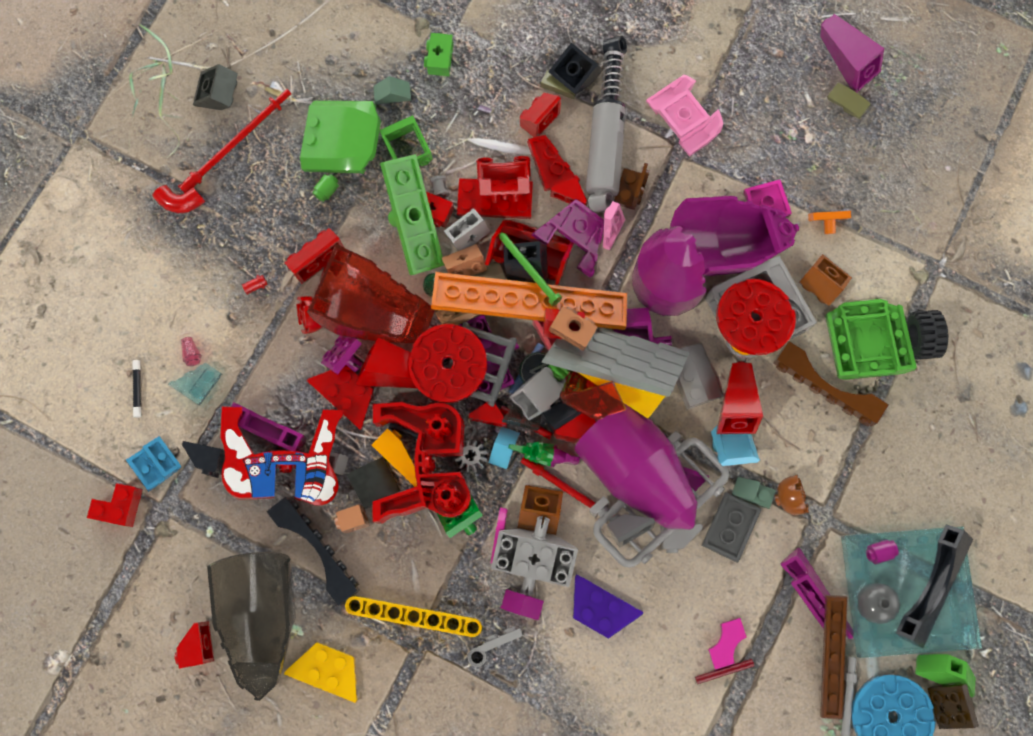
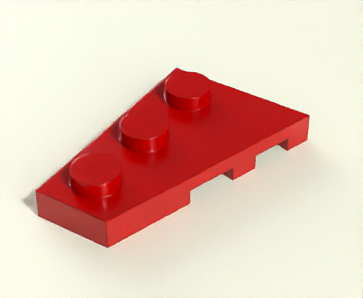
[527,135,580,191]

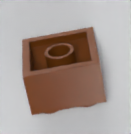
[799,254,852,306]
[517,485,563,535]

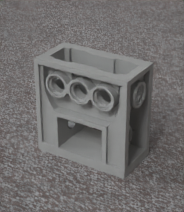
[705,256,817,362]

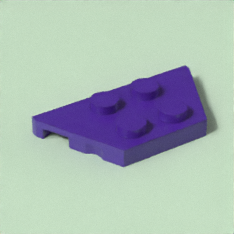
[573,574,644,639]

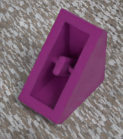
[501,589,544,620]

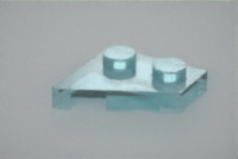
[168,363,223,405]

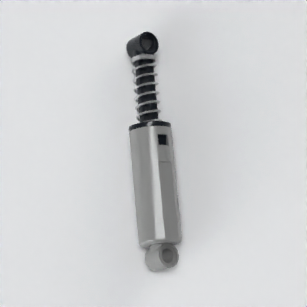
[586,36,627,212]

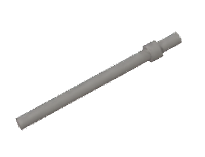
[841,656,857,736]

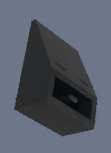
[504,241,548,284]

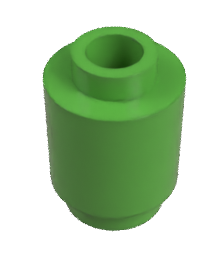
[312,174,339,202]

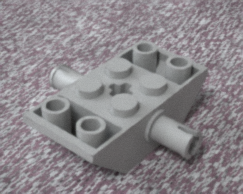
[491,516,578,596]

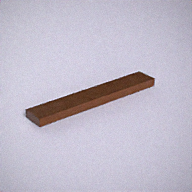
[820,595,847,719]

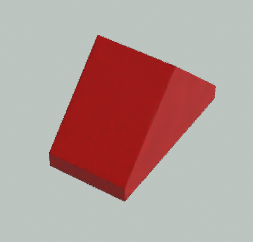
[550,177,587,206]
[468,402,507,428]

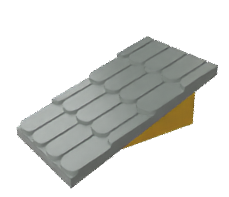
[542,327,690,418]

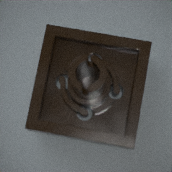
[927,684,979,729]

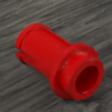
[242,275,268,295]

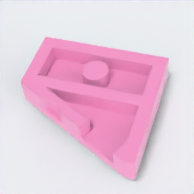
[603,201,625,250]

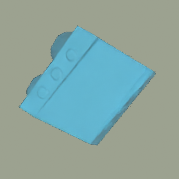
[711,426,760,466]

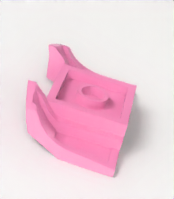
[646,75,723,157]

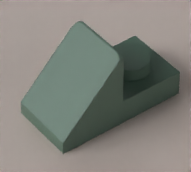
[731,477,776,509]

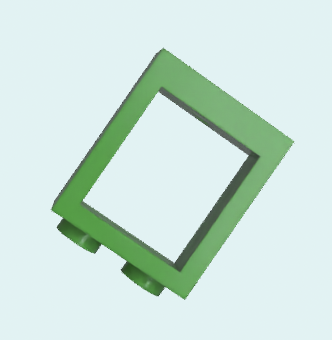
[379,115,433,166]

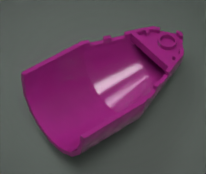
[670,196,799,277]
[632,226,706,316]
[574,403,698,530]

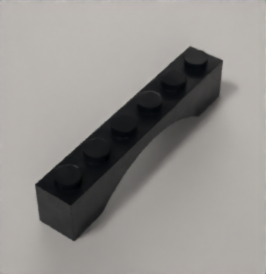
[266,497,360,606]
[896,524,973,648]

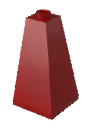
[355,338,417,389]
[716,361,763,434]

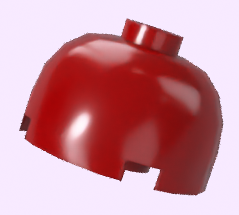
[296,296,329,334]

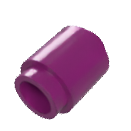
[866,540,899,565]

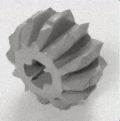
[455,440,487,473]

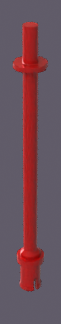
[178,89,291,193]

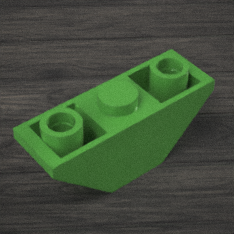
[915,654,976,697]

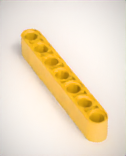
[345,596,482,637]

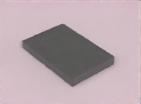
[701,492,762,563]

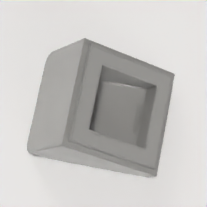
[329,452,348,475]

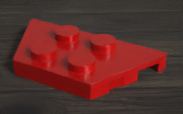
[306,365,374,430]

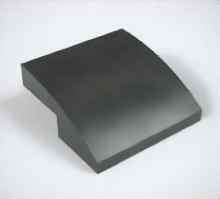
[347,457,401,509]

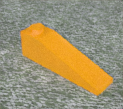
[372,428,417,487]

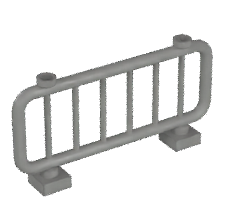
[589,431,729,568]

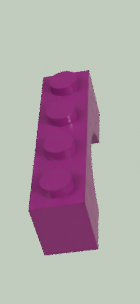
[231,402,307,452]

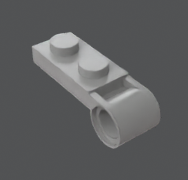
[468,626,523,667]

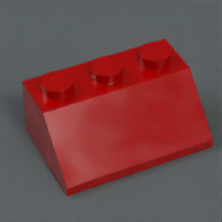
[284,228,346,284]

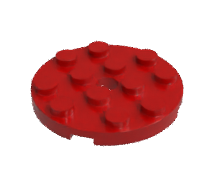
[716,279,796,355]
[408,324,488,403]

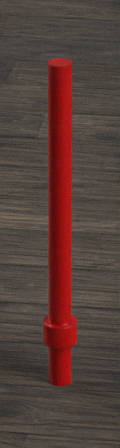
[520,457,615,516]

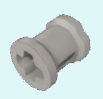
[430,175,450,198]

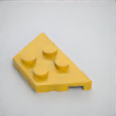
[284,642,358,703]

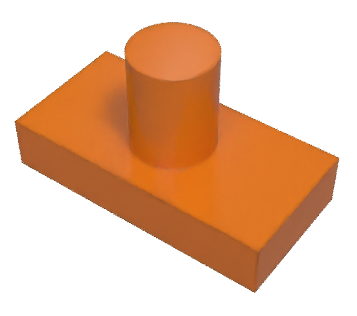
[808,211,851,234]

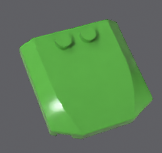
[300,101,381,174]
[825,299,917,380]

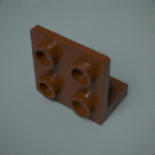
[614,163,650,210]

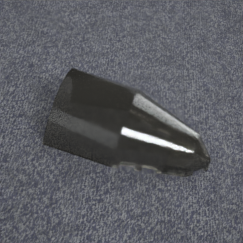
[207,552,296,701]

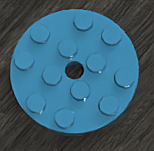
[851,675,935,736]

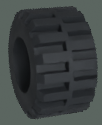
[907,310,949,360]

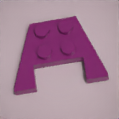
[532,199,604,278]

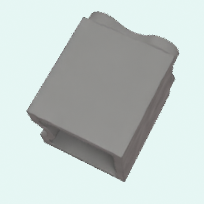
[509,367,566,420]

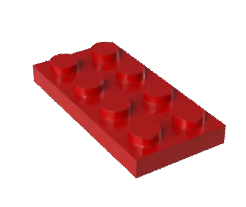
[457,178,533,219]

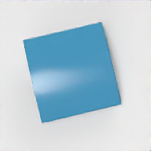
[126,436,181,492]

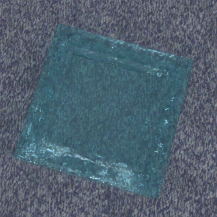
[841,526,982,658]

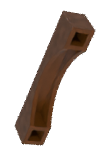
[773,341,889,426]

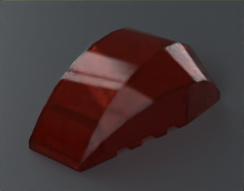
[307,244,435,343]

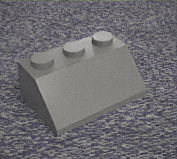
[676,344,723,410]

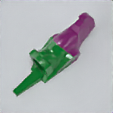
[508,442,580,467]

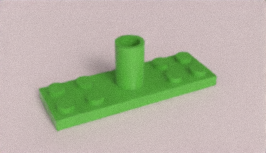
[380,154,444,275]

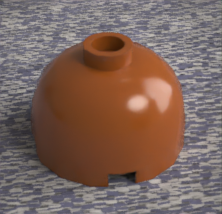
[774,474,809,515]

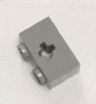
[444,209,490,251]

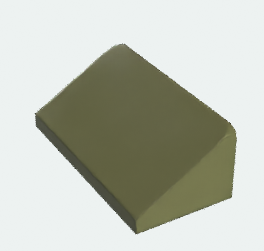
[540,70,577,100]

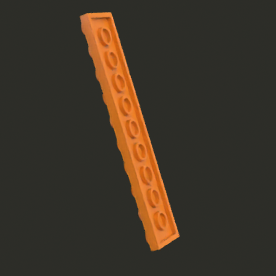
[431,272,627,330]

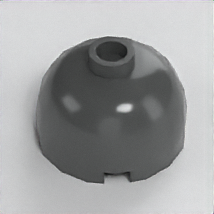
[857,583,900,624]

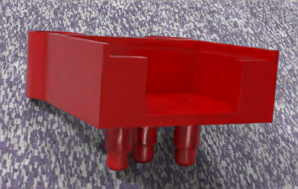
[476,156,531,203]

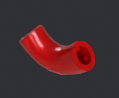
[152,185,206,214]

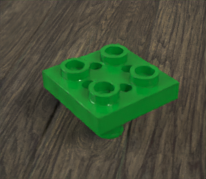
[437,495,483,538]

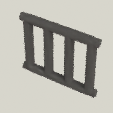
[446,321,517,407]

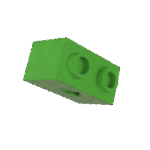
[424,33,454,77]

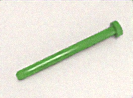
[499,233,562,306]

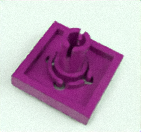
[321,333,362,374]

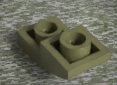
[827,82,871,119]

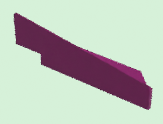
[780,548,854,639]

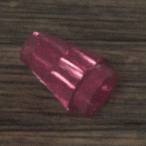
[181,337,202,366]

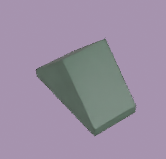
[373,76,411,104]

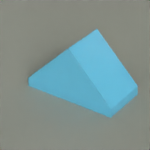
[488,427,520,469]

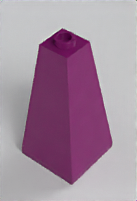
[820,14,885,93]

